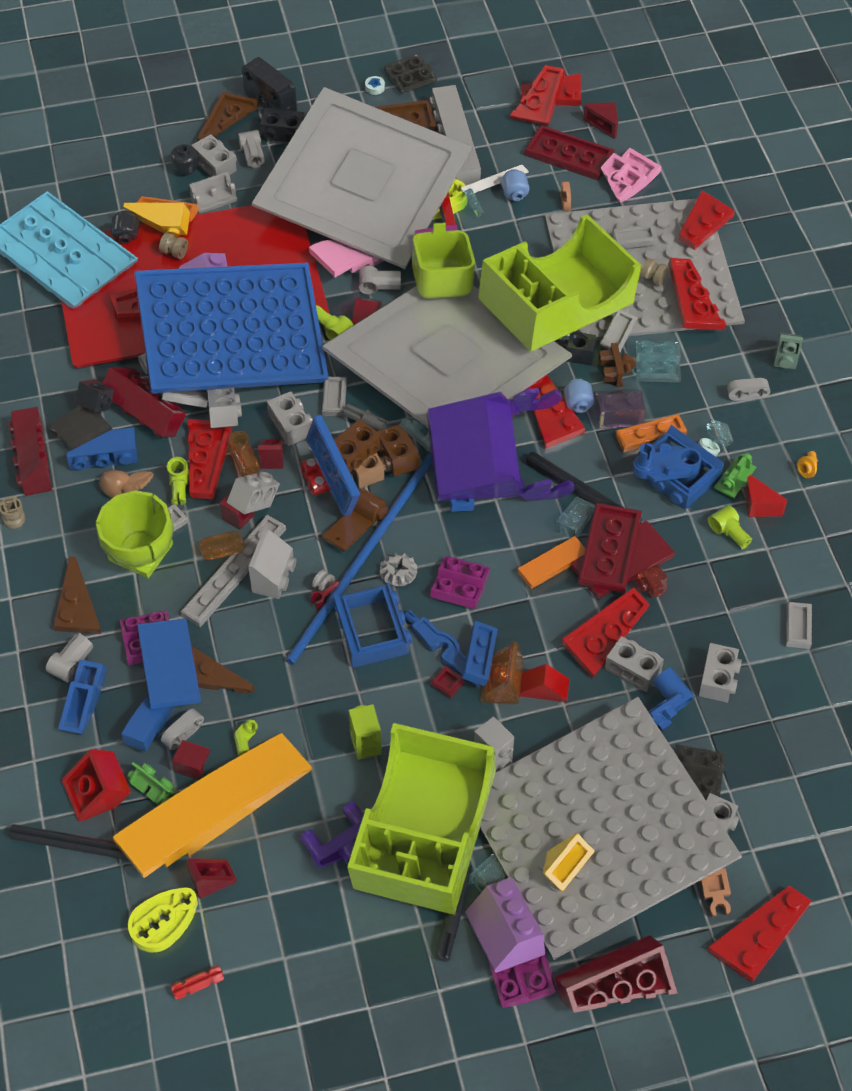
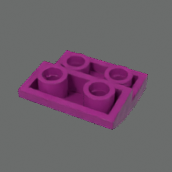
[430,556,490,609]
[120,610,169,665]
[488,952,558,1008]

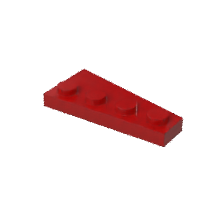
[668,258,727,330]
[529,375,585,449]
[188,419,233,499]
[561,588,649,679]
[708,885,812,983]

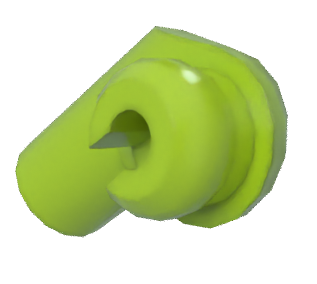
[234,719,258,756]

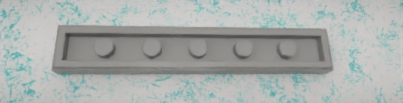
[181,515,286,627]

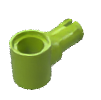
[316,305,354,341]
[167,457,189,505]
[708,505,752,549]

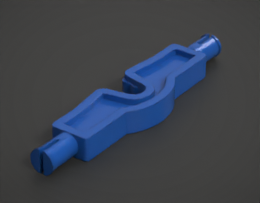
[404,610,480,688]

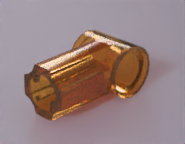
[229,431,260,477]

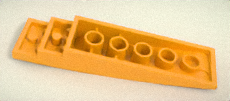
[113,733,312,878]

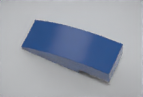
[58,660,108,735]
[121,696,175,752]

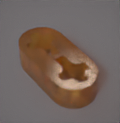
[198,531,245,560]

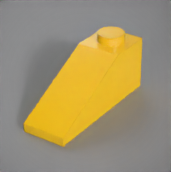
[123,203,190,237]

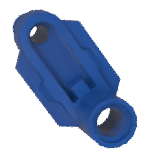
[633,443,702,487]
[648,667,695,730]

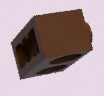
[334,419,380,472]
[377,424,420,476]

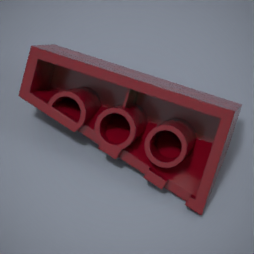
[103,367,187,438]
[8,407,53,496]
[554,935,677,1013]

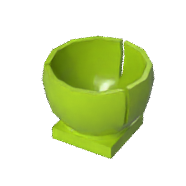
[96,490,174,579]

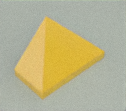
[543,833,594,891]

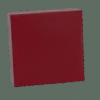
[431,666,465,699]

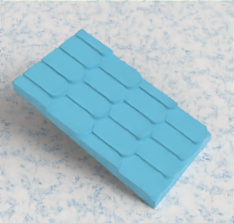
[0,191,138,309]

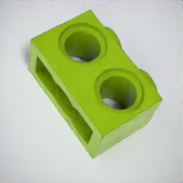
[349,704,382,760]

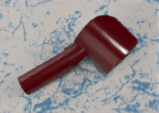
[311,580,340,610]

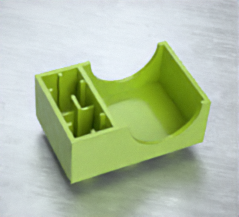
[478,214,641,352]
[347,723,496,915]

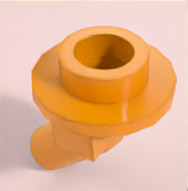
[797,451,818,479]

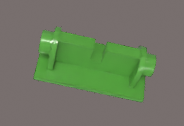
[714,453,756,498]
[127,762,178,806]

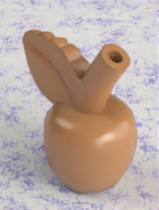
[99,470,154,498]

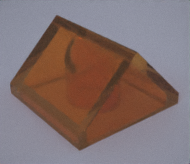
[480,641,524,704]

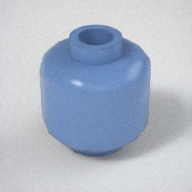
[501,169,530,201]
[564,379,595,413]

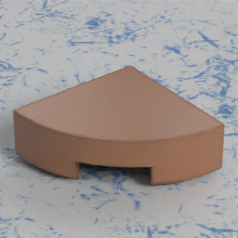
[560,181,571,211]

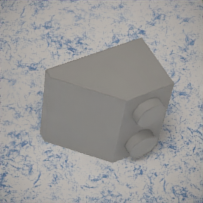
[249,528,296,599]

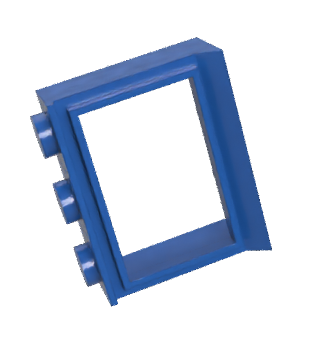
[636,425,724,510]
[333,582,412,668]

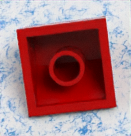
[62,749,131,821]

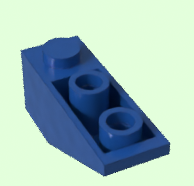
[66,427,138,470]

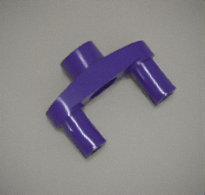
[300,802,364,867]

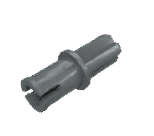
[343,404,387,431]

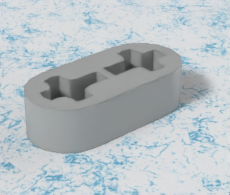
[727,378,770,401]
[161,709,204,750]

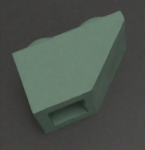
[774,332,803,369]

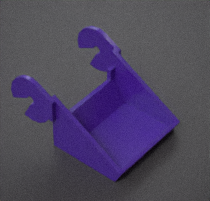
[427,388,575,501]

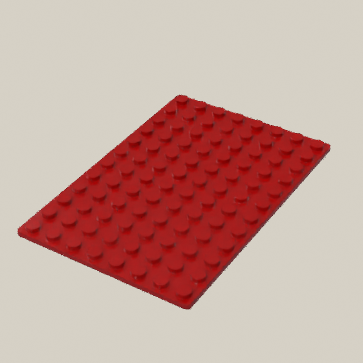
[61,205,330,368]

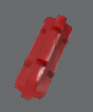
[171,965,224,999]

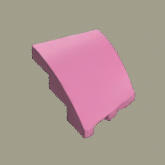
[601,148,662,203]
[309,240,384,277]

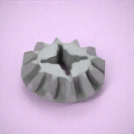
[380,552,417,586]

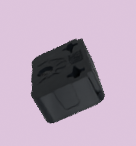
[242,57,297,111]

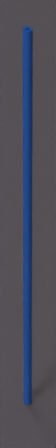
[286,450,432,665]

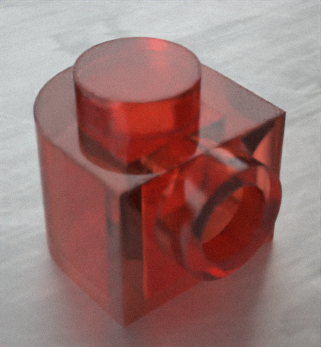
[637,565,668,598]

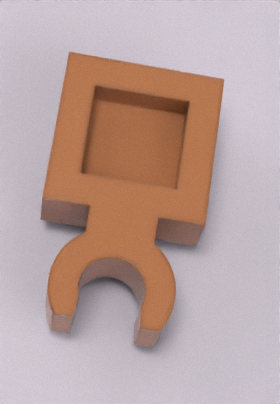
[700,868,731,917]

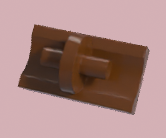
[599,342,637,387]

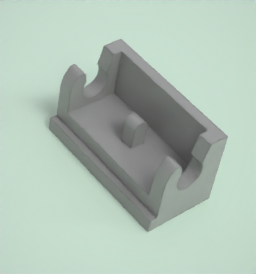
[189,172,237,214]

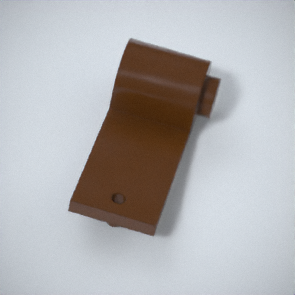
[322,488,388,552]

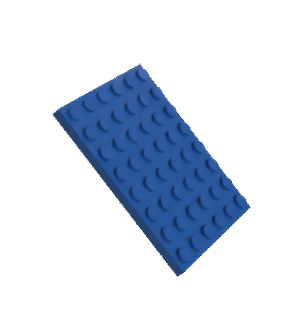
[134,263,329,393]

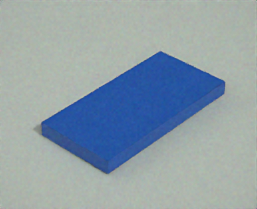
[306,415,360,517]
[138,618,201,709]

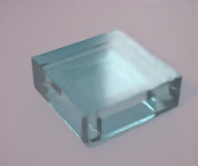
[464,188,484,217]
[706,419,734,446]

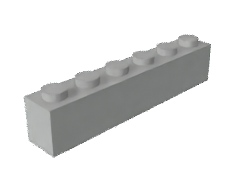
[429,85,481,185]

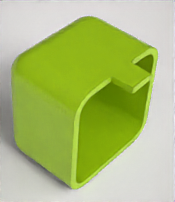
[412,223,475,299]

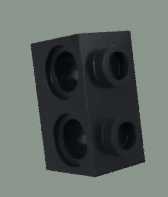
[260,108,305,142]

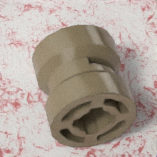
[159,233,188,259]
[640,258,669,286]
[0,496,26,529]

